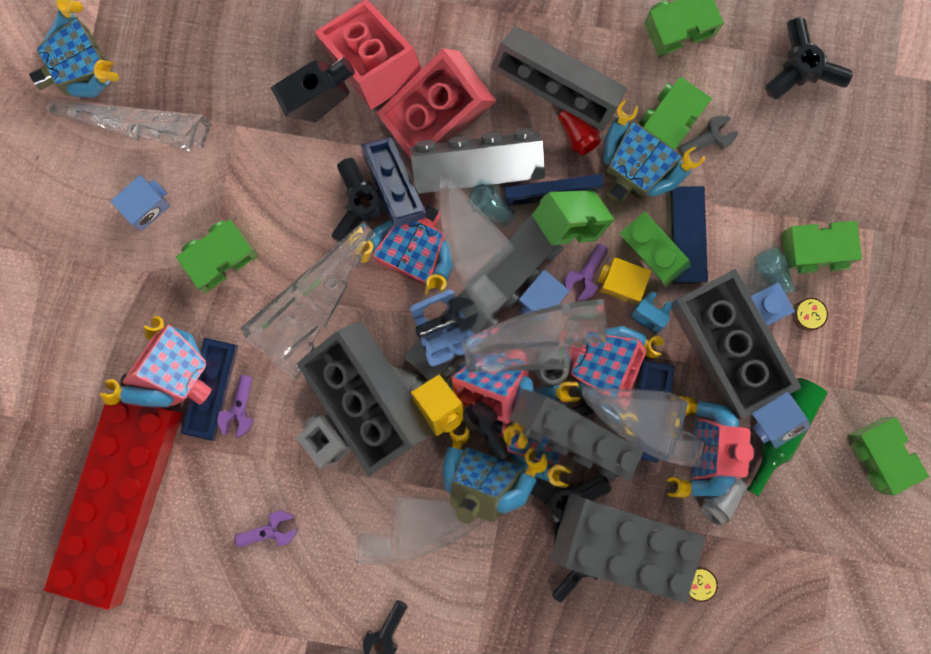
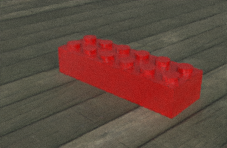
[43,393,183,611]

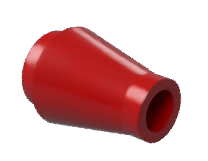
[558,110,601,156]

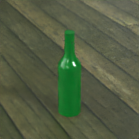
[747,378,828,497]

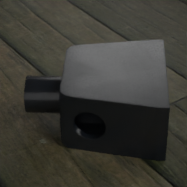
[270,57,355,123]

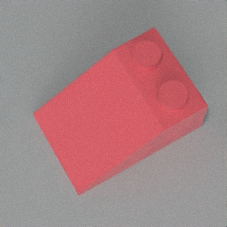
[314,0,422,110]
[377,49,496,159]

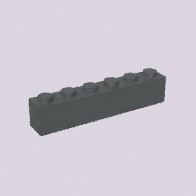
[403,212,564,381]

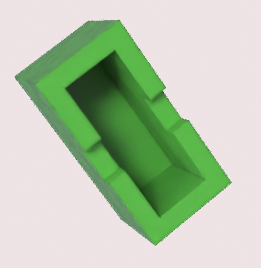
[644,0,724,57]
[639,76,712,150]
[532,190,615,245]
[619,211,691,288]
[176,219,259,293]
[782,221,862,274]
[849,417,929,496]

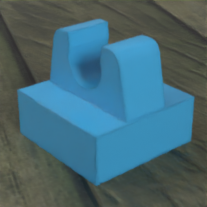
[629,291,672,334]

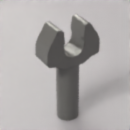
[677,116,738,158]

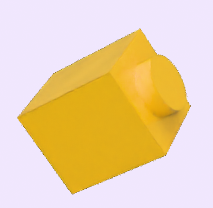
[597,257,652,305]
[411,375,463,437]

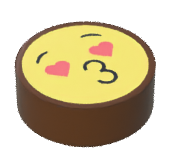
[792,298,828,331]
[689,566,718,602]

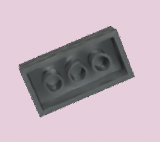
[671,269,801,419]
[296,321,434,476]
[550,494,706,604]

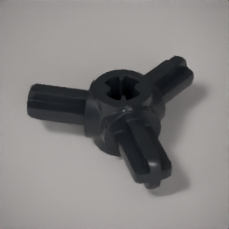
[765,17,853,100]
[331,158,388,246]
[530,475,612,547]

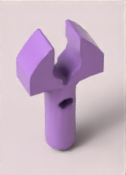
[564,244,608,302]
[217,375,254,438]
[234,510,299,547]

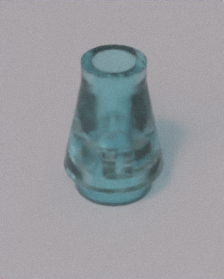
[467,184,515,227]
[754,246,796,294]

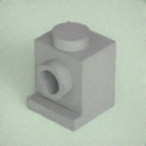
[296,414,351,469]

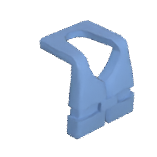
[410,290,480,367]

